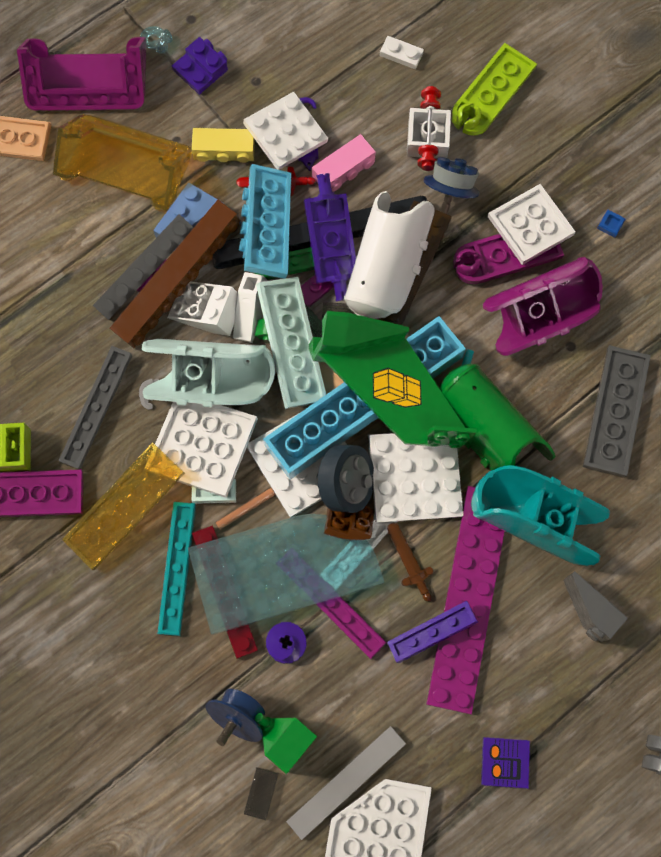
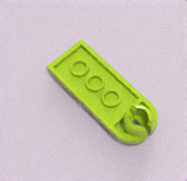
[451,43,537,136]

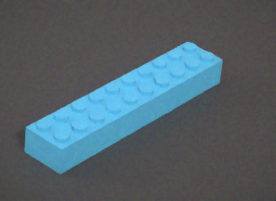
[263,316,466,480]

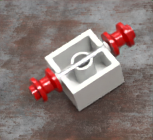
[407,86,451,171]

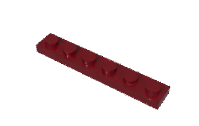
[192,525,258,659]

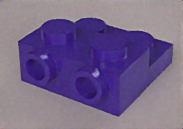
[172,37,228,95]

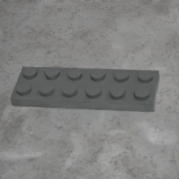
[583,345,651,478]

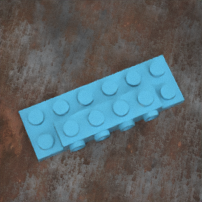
[239,164,291,279]

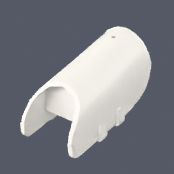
[344,192,434,319]

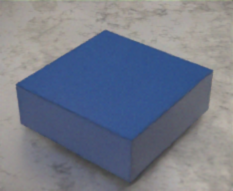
[597,210,626,238]

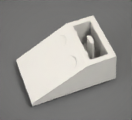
[168,281,238,336]

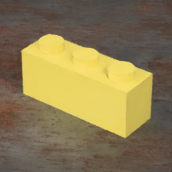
[192,128,255,163]

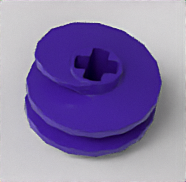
[266,622,307,664]

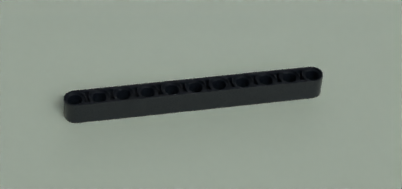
[212,196,427,269]

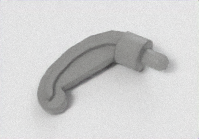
[139,378,159,410]

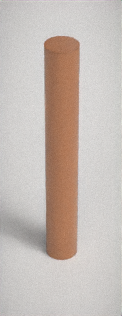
[216,488,275,530]

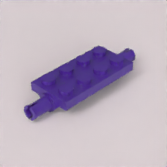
[304,173,356,302]

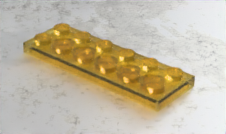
[62,442,185,570]

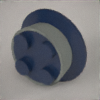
[423,157,480,214]

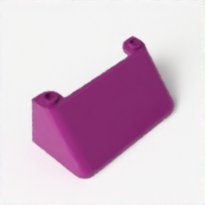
[17,37,146,110]

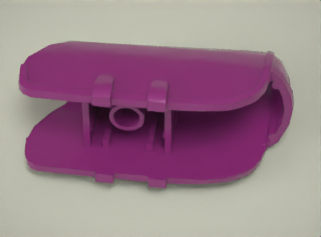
[483,257,603,356]

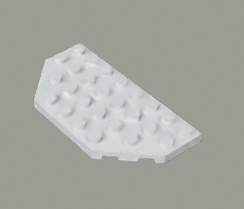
[325,779,431,857]

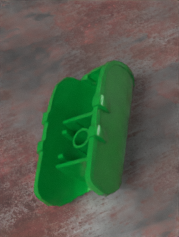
[439,363,556,471]

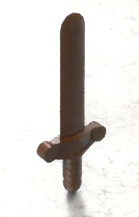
[387,522,433,602]

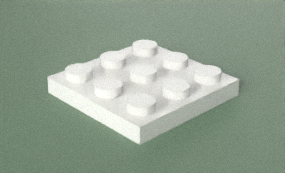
[243,92,328,170]
[488,184,575,265]

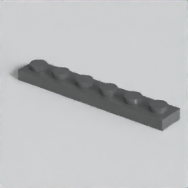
[93,214,194,320]
[59,346,132,470]

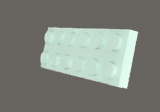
[256,277,326,409]

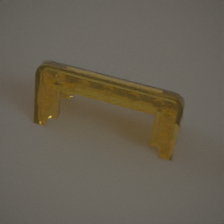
[53,114,192,211]

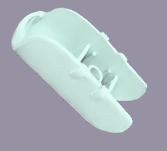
[142,339,275,408]

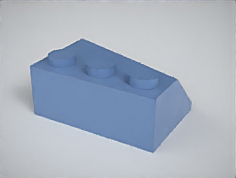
[153,182,242,251]

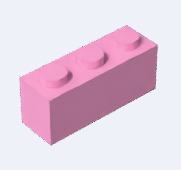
[312,134,376,192]

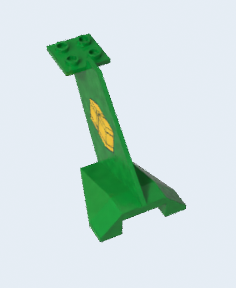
[309,311,477,448]

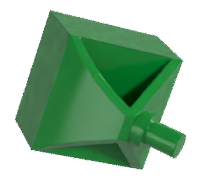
[255,713,318,774]

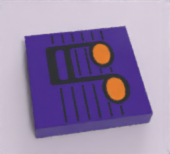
[481,737,530,789]

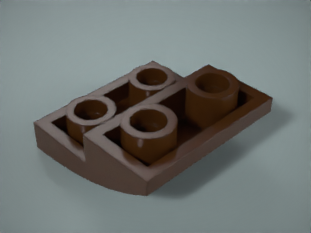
[324,506,374,540]

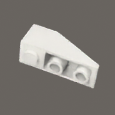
[233,272,268,343]

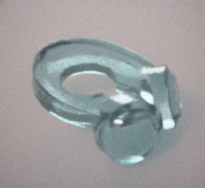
[140,26,172,54]

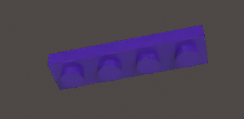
[387,601,478,663]

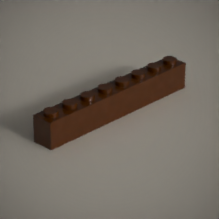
[109,200,241,348]

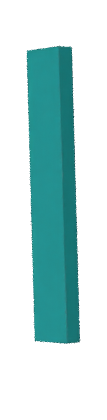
[157,502,196,636]

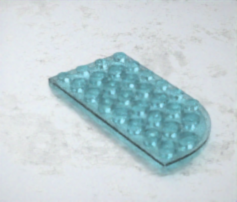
[188,514,384,635]

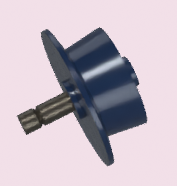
[206,689,265,746]

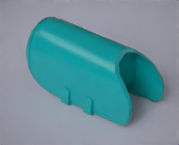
[471,465,610,566]

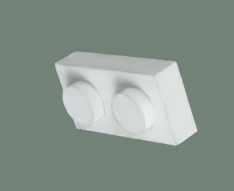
[380,36,424,70]

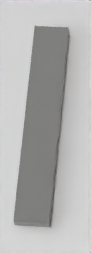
[286,726,406,840]

